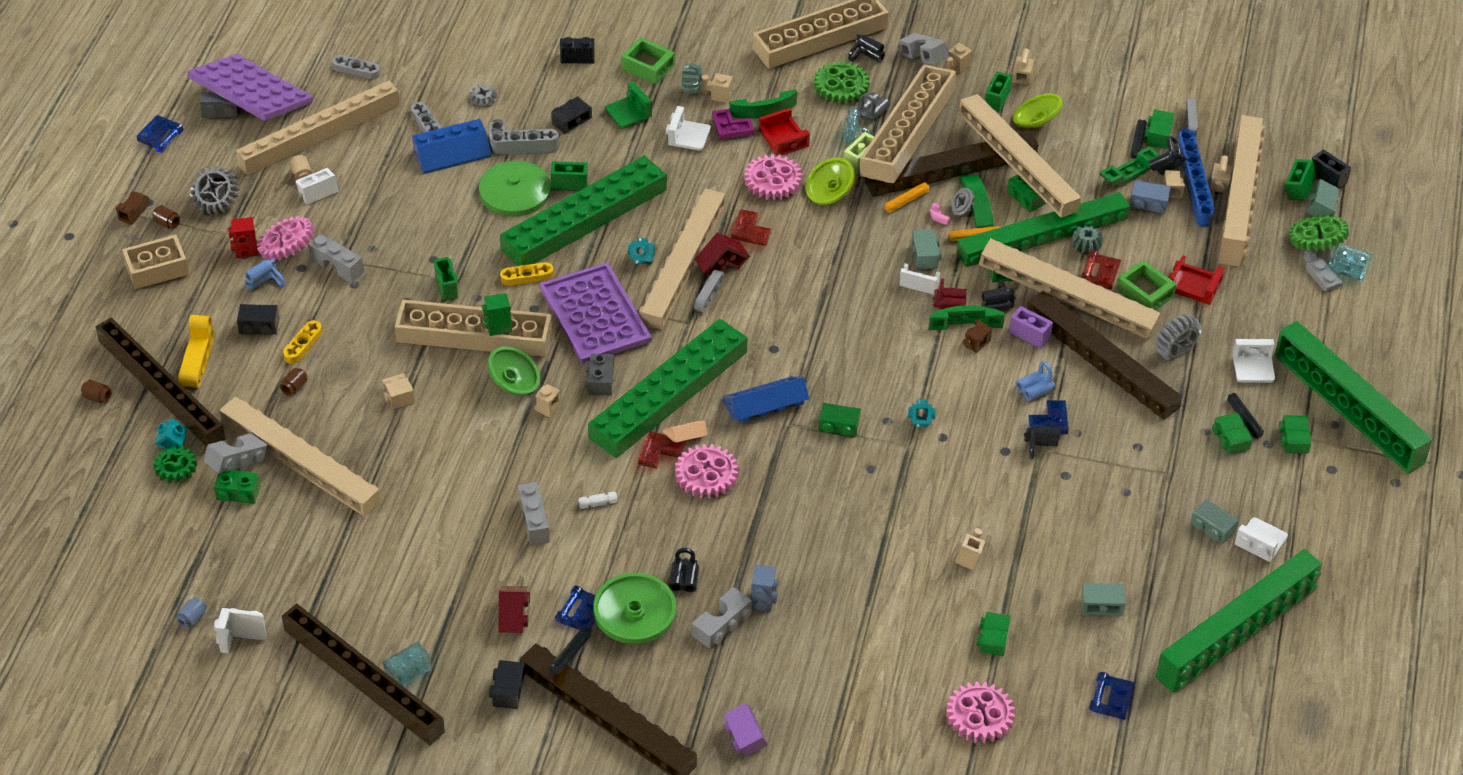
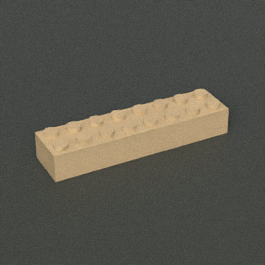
[752,0,889,69]
[395,300,552,357]

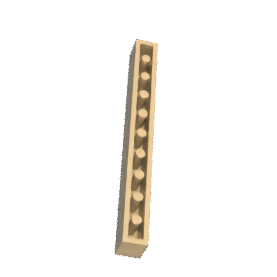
[236,81,400,176]
[958,94,1081,218]
[639,188,725,331]
[979,238,1160,340]
[219,396,380,517]

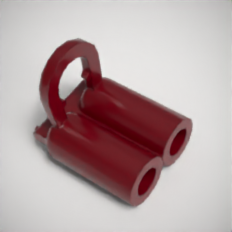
[932,278,967,310]

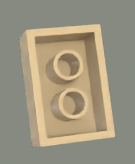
[122,235,189,289]

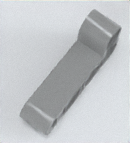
[489,119,559,155]

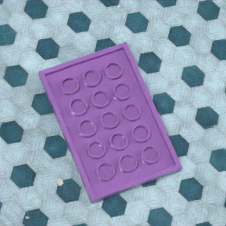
[187,54,313,121]
[539,262,652,364]

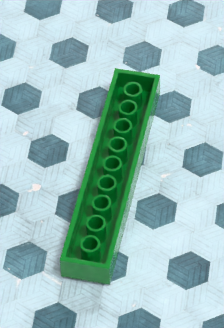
[500,155,667,266]
[588,318,748,459]
[1274,321,1433,474]
[1155,549,1322,693]

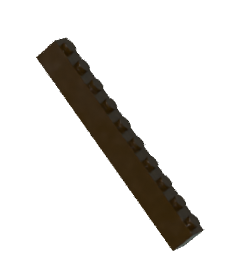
[865,131,1039,197]
[1027,291,1182,420]
[95,317,226,447]
[282,603,445,745]
[519,643,697,775]

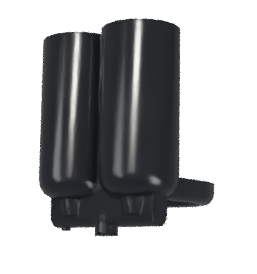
[848,34,885,63]
[1149,136,1187,175]
[981,281,1016,312]
[1024,425,1060,460]
[668,548,699,592]

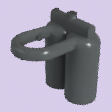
[855,92,890,121]

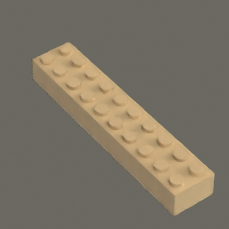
[860,65,956,183]
[1218,115,1265,267]

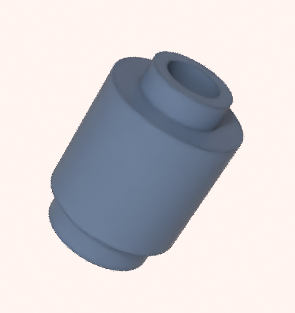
[176,597,207,628]

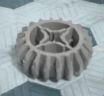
[190,166,240,214]
[1154,314,1203,360]

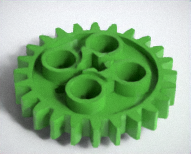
[813,61,870,104]
[1289,214,1349,252]

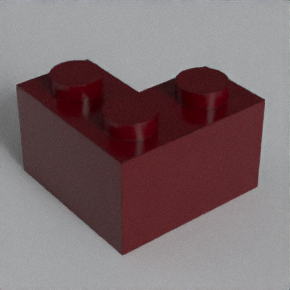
[694,232,750,276]
[498,586,530,633]

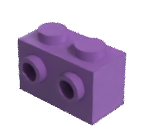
[1009,306,1053,348]
[724,703,768,757]

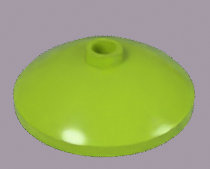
[1013,93,1063,128]
[805,157,855,205]

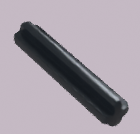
[1130,119,1147,159]
[1227,393,1264,438]

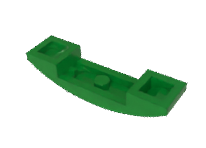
[729,89,797,119]
[1099,147,1160,185]
[959,174,994,228]
[928,306,1005,331]

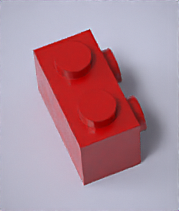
[228,217,258,258]

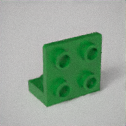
[604,81,652,129]

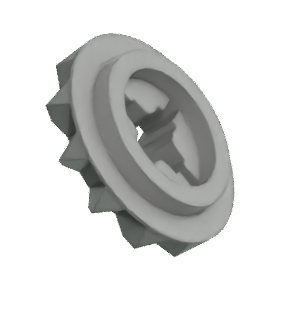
[469,84,497,106]
[951,188,975,217]

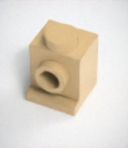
[1163,170,1185,199]
[534,384,561,417]

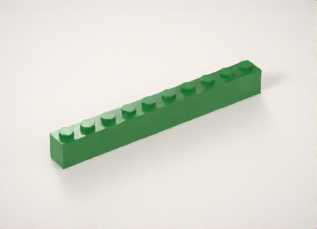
[956,192,1130,267]

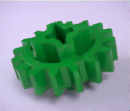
[153,445,197,484]

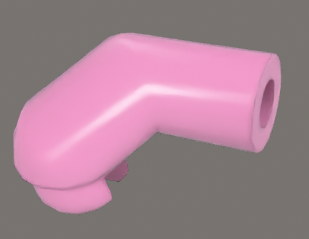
[929,203,950,226]

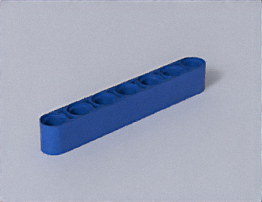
[1177,129,1214,227]

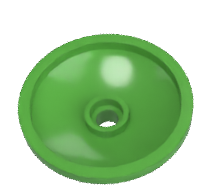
[487,346,540,396]

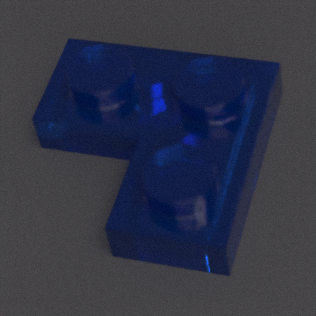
[1028,400,1069,435]

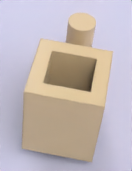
[945,43,972,74]
[1012,49,1034,85]
[702,73,733,103]
[1210,155,1232,193]
[382,373,415,410]
[955,528,985,570]

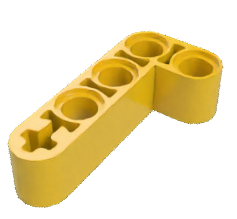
[178,314,214,388]

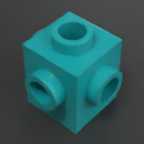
[628,237,656,264]
[908,399,936,427]
[155,418,187,451]

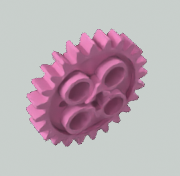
[744,154,802,200]
[257,216,315,261]
[675,444,739,499]
[946,681,1015,744]

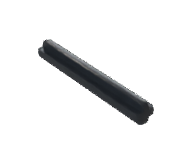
[550,626,592,674]

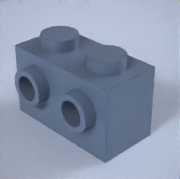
[1130,180,1171,214]
[751,565,778,611]

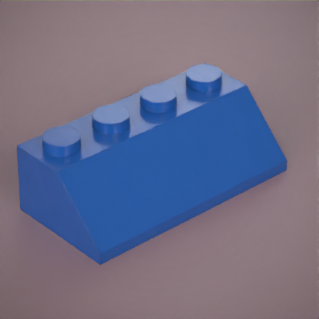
[412,119,492,174]
[722,376,809,422]

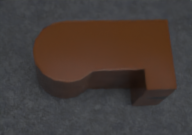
[116,191,149,225]

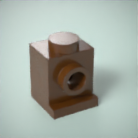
[963,319,992,353]

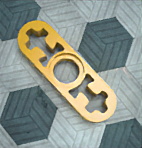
[500,262,554,286]
[283,320,322,364]

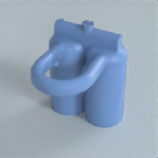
[244,259,285,290]
[1015,361,1056,401]

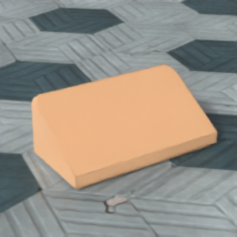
[663,420,707,442]

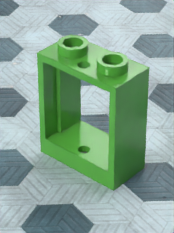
[621,37,675,84]
[1116,260,1177,310]

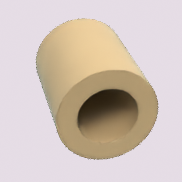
[290,155,313,180]

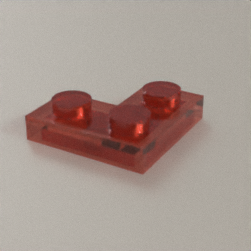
[731,209,771,246]
[638,431,687,469]

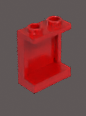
[759,108,810,156]
[1168,255,1225,305]

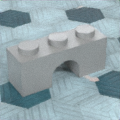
[899,33,949,65]
[308,234,364,283]
[203,433,267,473]
[518,482,550,546]
[692,587,752,649]

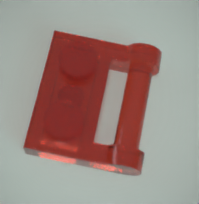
[1080,250,1121,290]

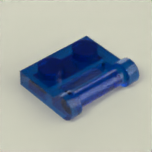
[136,115,184,153]
[555,585,596,630]
[1089,672,1135,720]

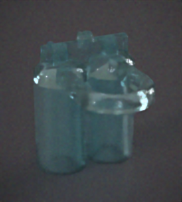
[843,108,874,144]

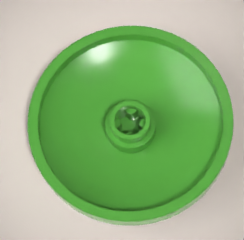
[479,161,551,216]
[594,573,676,644]

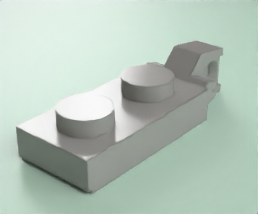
[1303,249,1342,292]

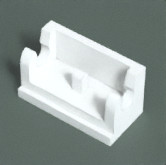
[295,168,339,205]
[899,263,940,295]

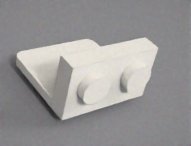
[666,106,711,151]
[1232,339,1275,383]
[1235,517,1288,562]
[214,608,267,654]

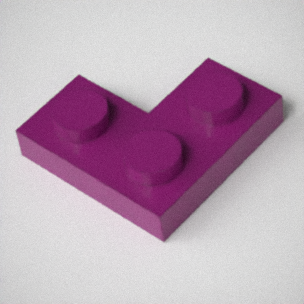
[712,109,754,140]

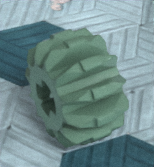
[681,64,703,94]
[1072,225,1103,255]

